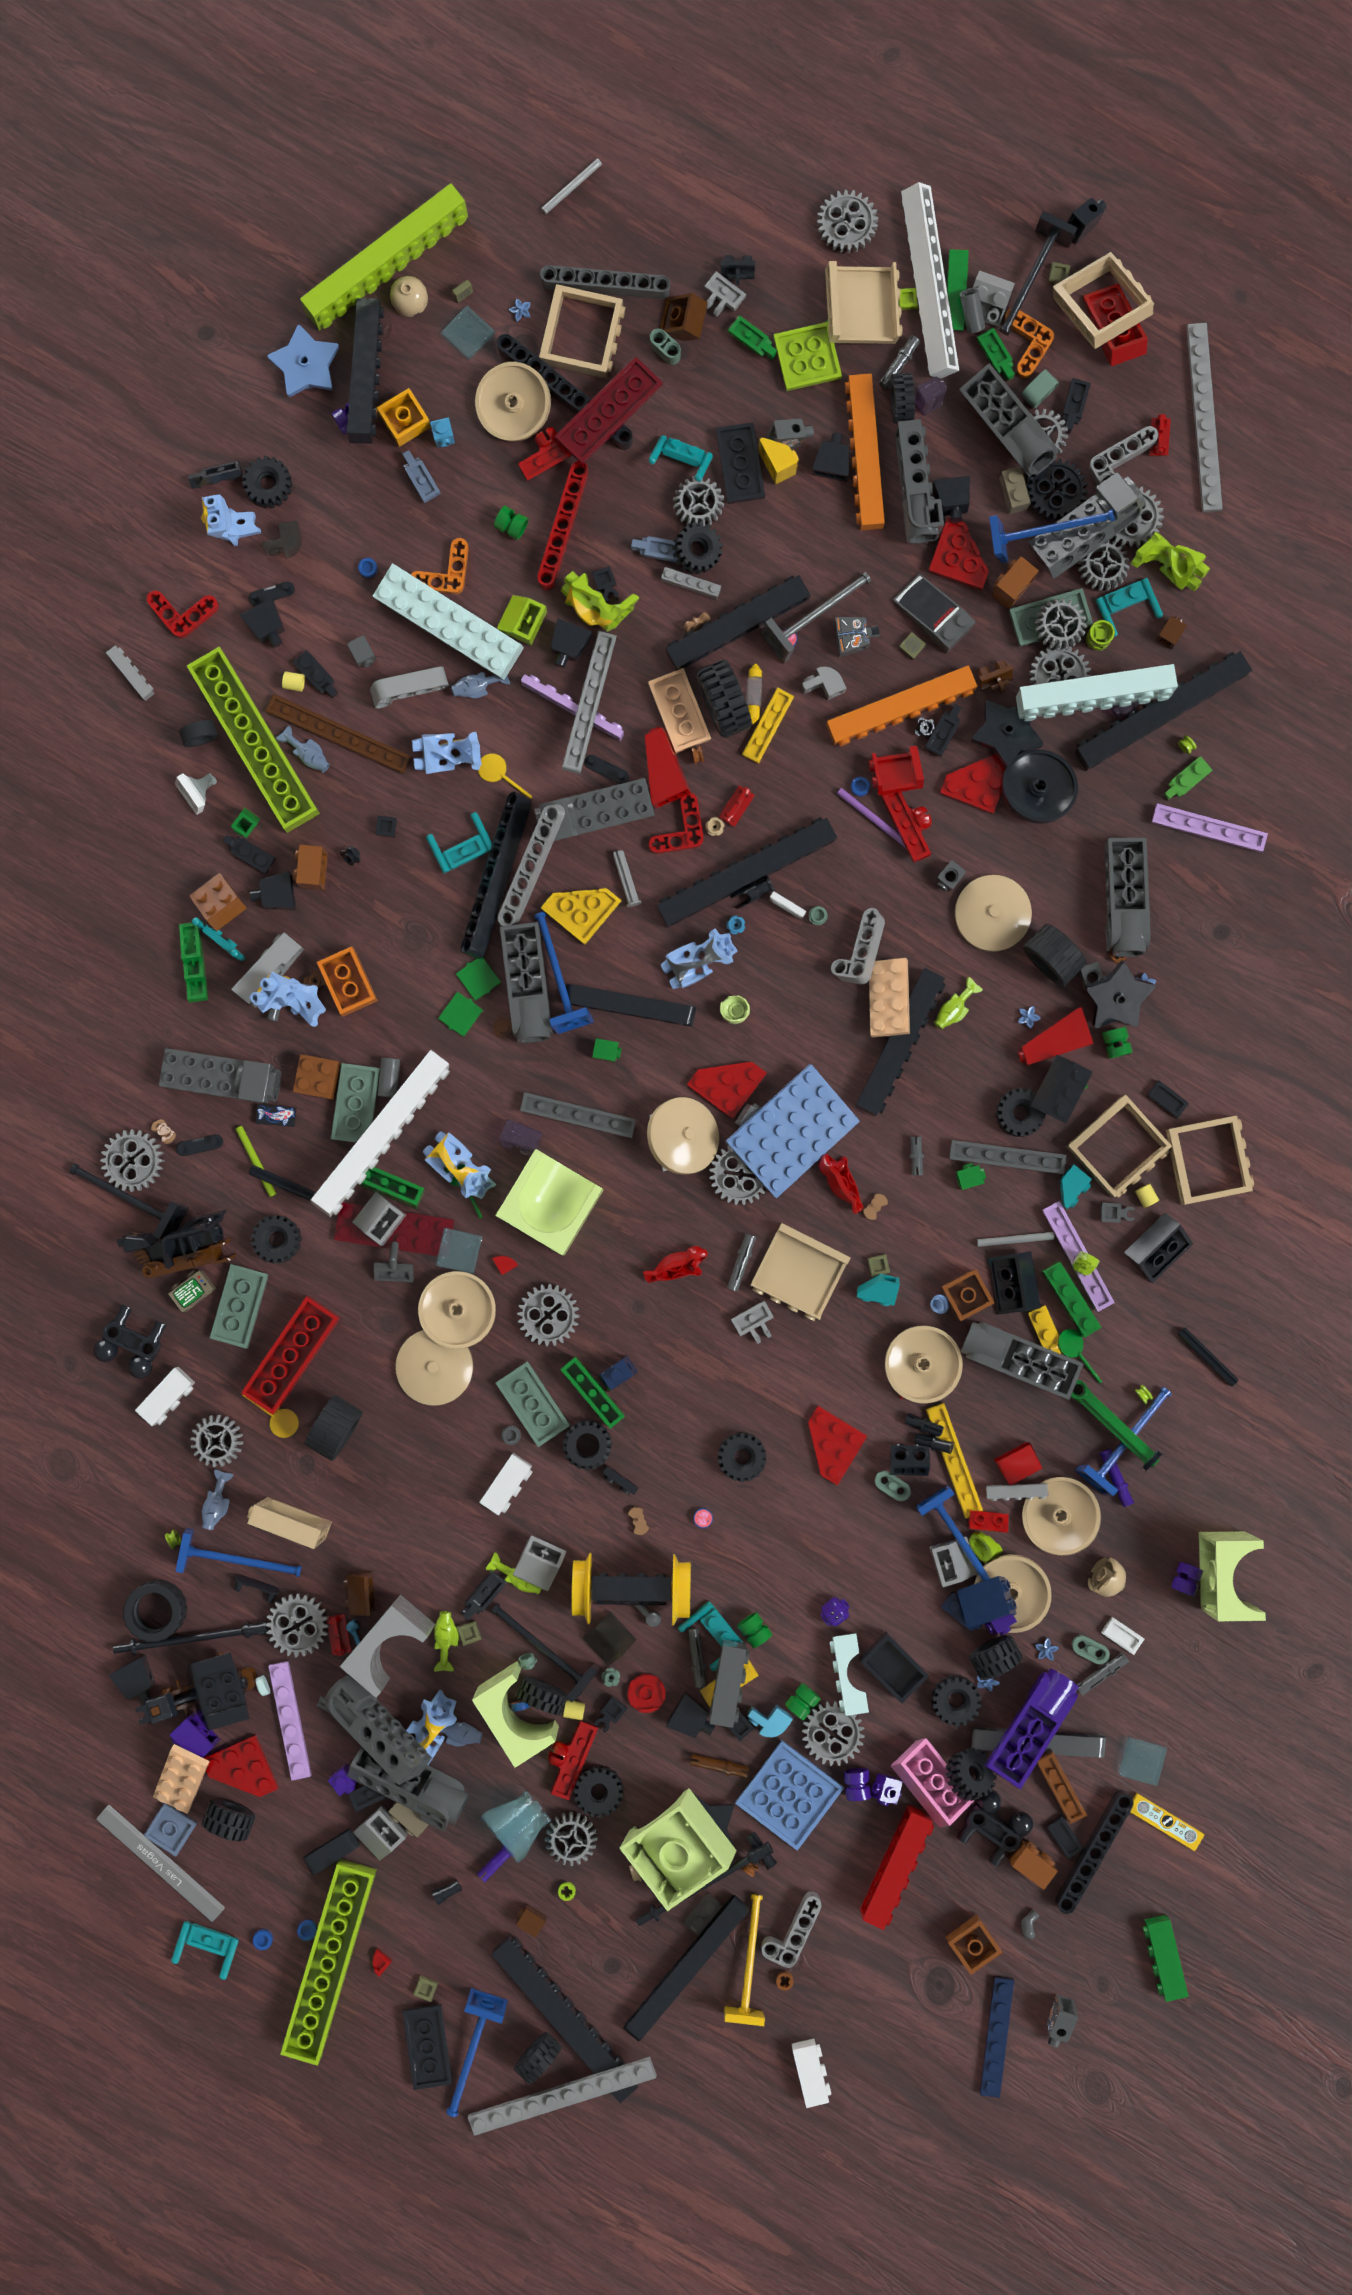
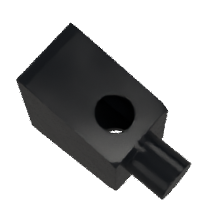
[1067,198,1107,245]
[812,433,849,482]
[932,476,970,523]
[240,597,285,648]
[551,618,592,668]
[250,872,296,910]
[109,1655,155,1704]
[666,1691,715,1738]

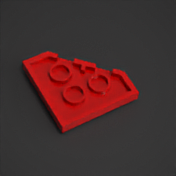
[928,517,989,591]
[939,754,1006,815]
[687,1062,767,1119]
[808,1406,867,1486]
[204,1734,279,1797]

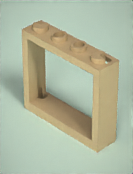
[1053,252,1154,349]
[539,284,626,379]
[1066,1094,1172,1198]
[1165,1115,1254,1205]
[247,1497,332,1549]

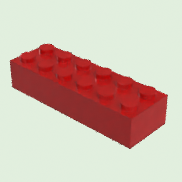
[241,1296,341,1415]
[859,1803,934,1930]

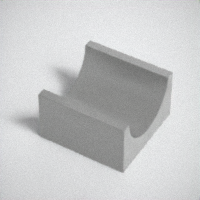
[340,1594,436,1697]

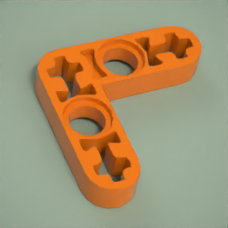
[1004,308,1054,379]
[411,538,469,594]

